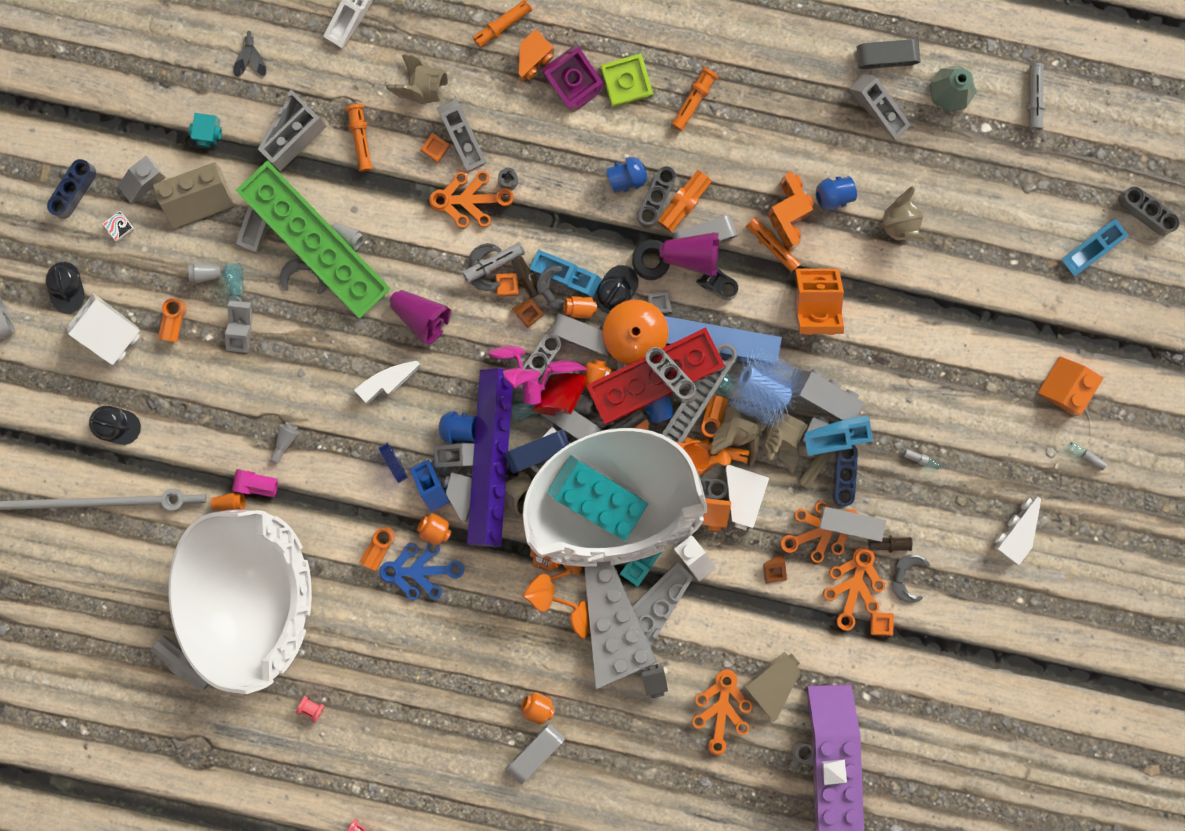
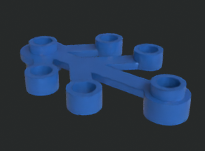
[379,543,465,600]

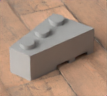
[258,89,327,171]
[786,369,864,421]

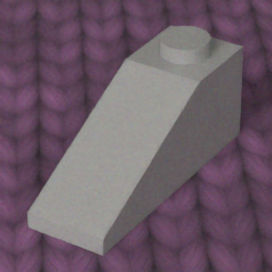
[849,74,911,140]
[437,99,486,171]

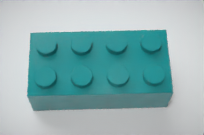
[547,455,649,541]

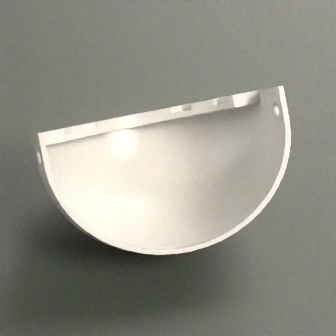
[523,428,707,567]
[169,509,312,694]

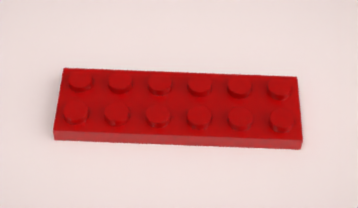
[586,327,726,426]

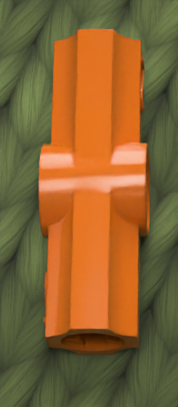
[657,170,712,233]

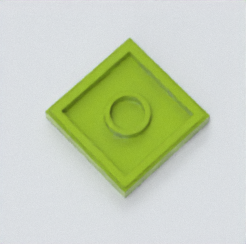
[600,53,653,108]

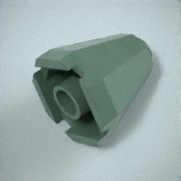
[929,65,977,112]

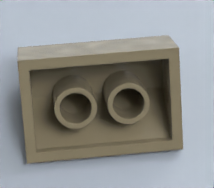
[153,162,235,229]

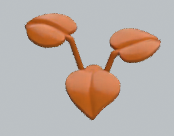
[522,565,590,639]

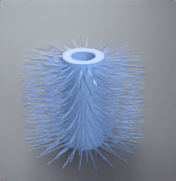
[726,348,805,427]

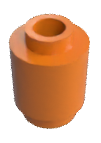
[563,296,597,319]

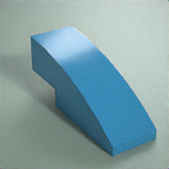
[1061,218,1129,276]
[529,249,602,298]
[804,415,873,456]

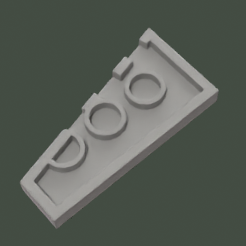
[633,561,693,647]

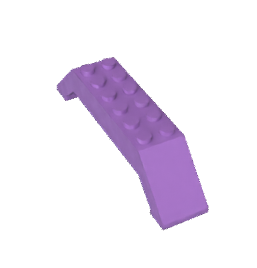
[807,685,864,831]

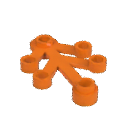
[429,171,514,229]
[780,501,859,563]
[823,547,885,631]
[692,669,752,755]

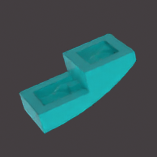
[620,552,662,587]

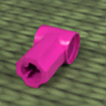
[232,469,278,497]

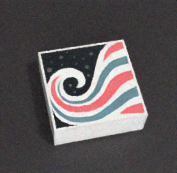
[103,211,134,242]

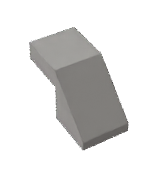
[225,300,252,353]

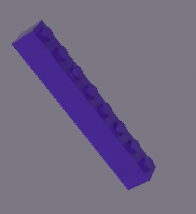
[467,368,513,547]

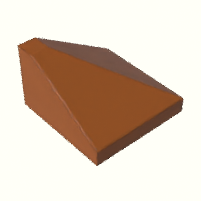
[512,298,544,328]
[763,554,787,584]

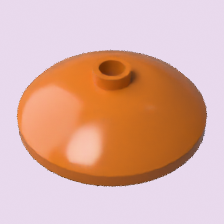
[603,300,668,365]

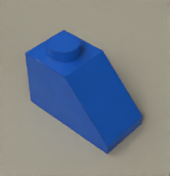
[410,459,451,513]

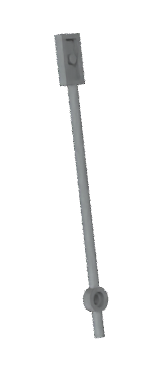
[0,489,207,511]

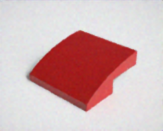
[533,373,588,416]

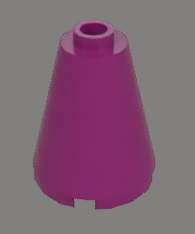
[660,232,719,276]
[390,290,451,345]

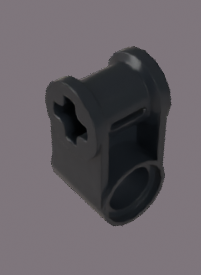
[696,267,738,300]

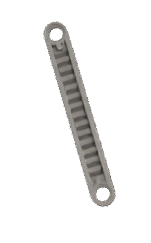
[662,344,737,443]

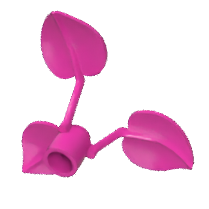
[488,345,587,404]

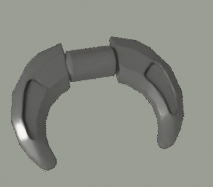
[469,243,502,291]
[280,258,327,294]
[537,266,580,311]
[892,554,930,603]

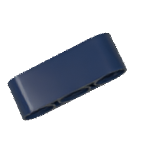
[47,159,96,219]
[504,429,569,474]
[832,445,858,506]

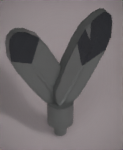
[234,31,267,77]

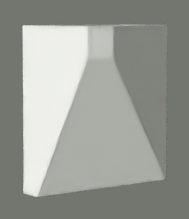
[822,759,847,785]

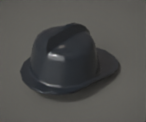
[46,262,85,313]
[595,265,638,314]
[89,406,141,445]

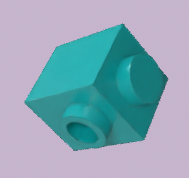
[189,113,222,148]

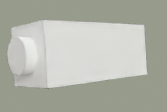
[724,465,769,531]
[672,535,716,581]

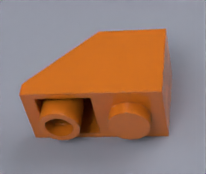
[519,29,554,82]

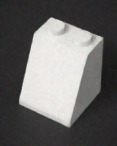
[66,293,140,365]

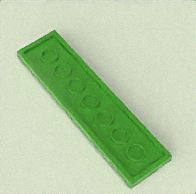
[235,160,391,319]

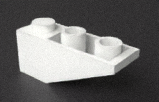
[993,497,1041,565]

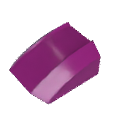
[541,46,604,110]

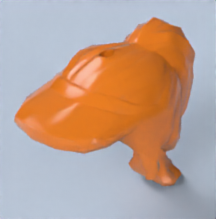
[676,440,731,475]

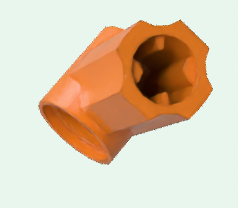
[158,298,187,342]
[700,395,728,439]
[359,527,396,571]

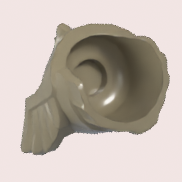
[386,54,448,105]
[880,186,927,242]
[711,406,761,467]
[762,412,808,473]
[504,469,533,517]

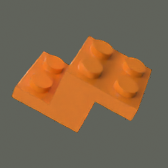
[767,171,814,251]
[795,268,844,335]

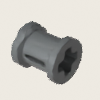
[498,167,518,190]

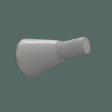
[271,422,300,462]

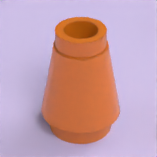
[211,492,246,511]

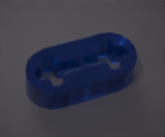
[378,442,408,483]

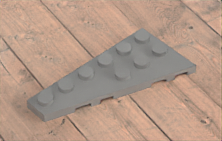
[584,561,657,690]

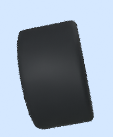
[632,239,670,280]

